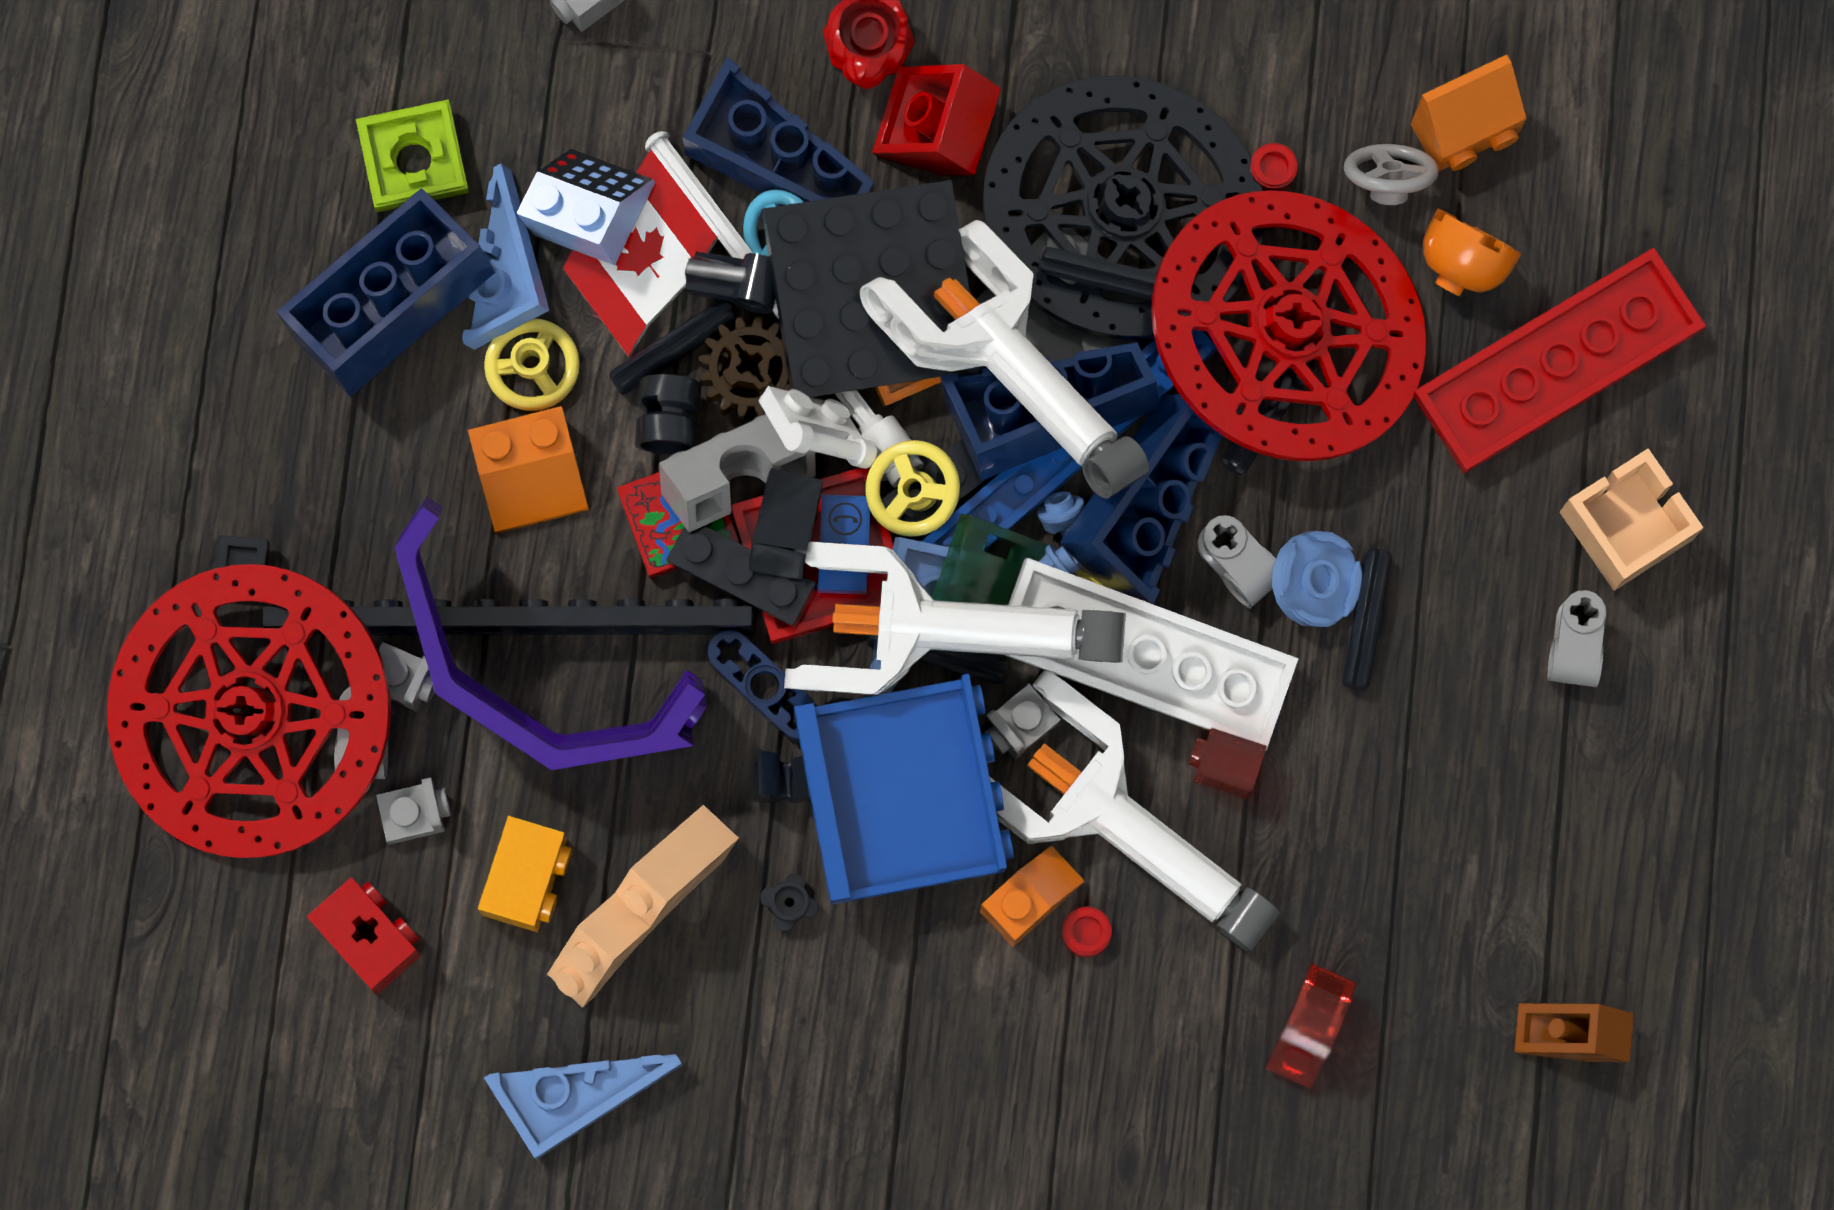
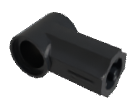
[684,251,776,314]

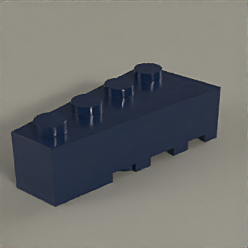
[1060,394,1222,605]

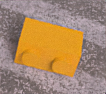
[478,816,572,933]

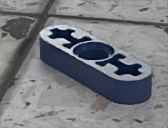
[708,630,818,743]

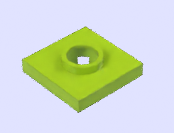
[356,99,469,213]

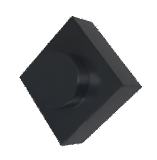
[215,535,270,586]

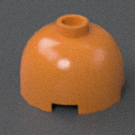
[1423,208,1522,296]

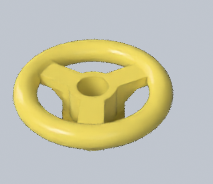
[484,318,580,411]
[865,440,960,537]

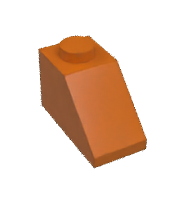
[980,845,1085,948]

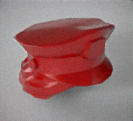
[822,0,915,90]

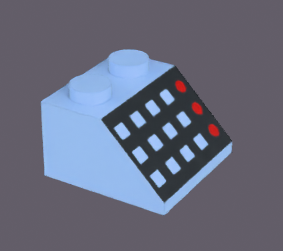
[517,149,655,266]

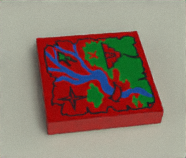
[616,472,740,579]

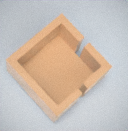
[1560,448,1704,591]

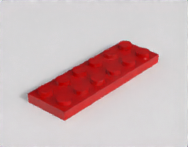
[1413,248,1706,474]

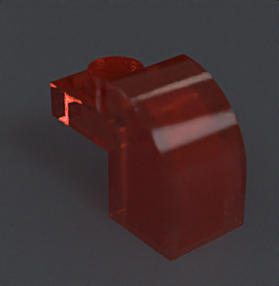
[1266,963,1356,1089]

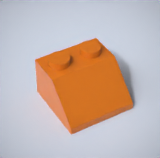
[1411,55,1527,171]
[468,406,589,534]

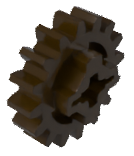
[698,317,791,422]

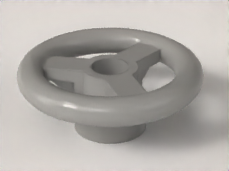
[1344,144,1439,205]

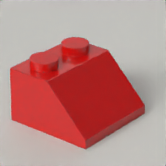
[872,64,1001,176]

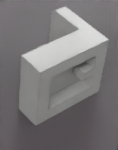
[376,642,435,712]
[984,683,1061,760]
[376,777,451,845]

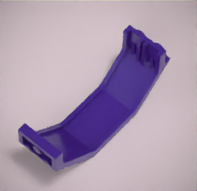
[395,496,707,770]

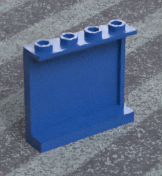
[794,674,1014,905]

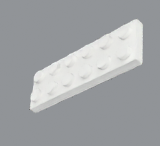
[1003,558,1298,750]

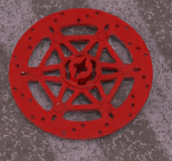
[1151,190,1426,461]
[107,564,391,858]

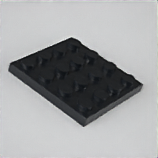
[761,180,970,398]

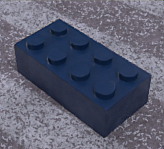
[276,188,495,397]

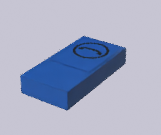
[818,494,870,595]

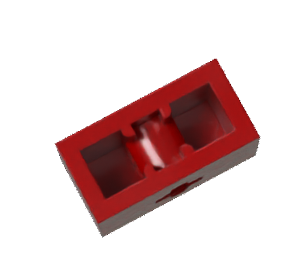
[306,877,421,995]

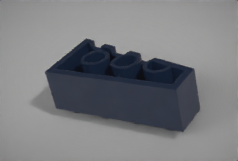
[683,57,874,202]
[940,342,1159,480]

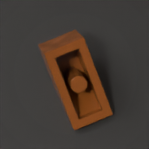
[1514,1003,1634,1063]

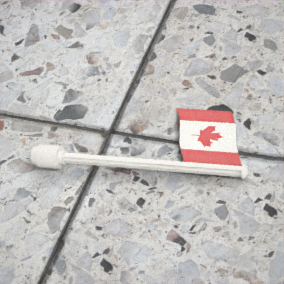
[563,131,924,488]

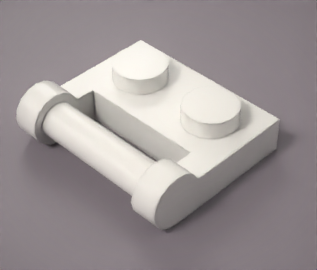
[758,386,877,469]

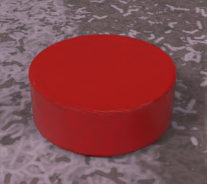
[1250,143,1298,191]
[1062,907,1112,958]

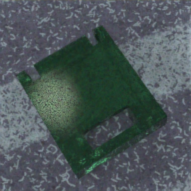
[932,514,1048,605]

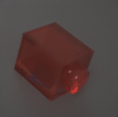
[1188,727,1267,799]

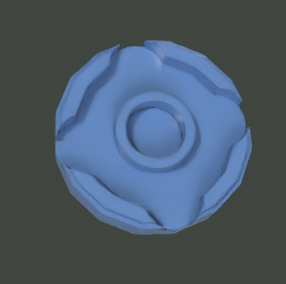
[1272,531,1363,627]

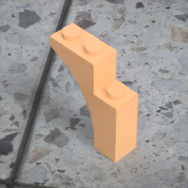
[547,805,739,1008]

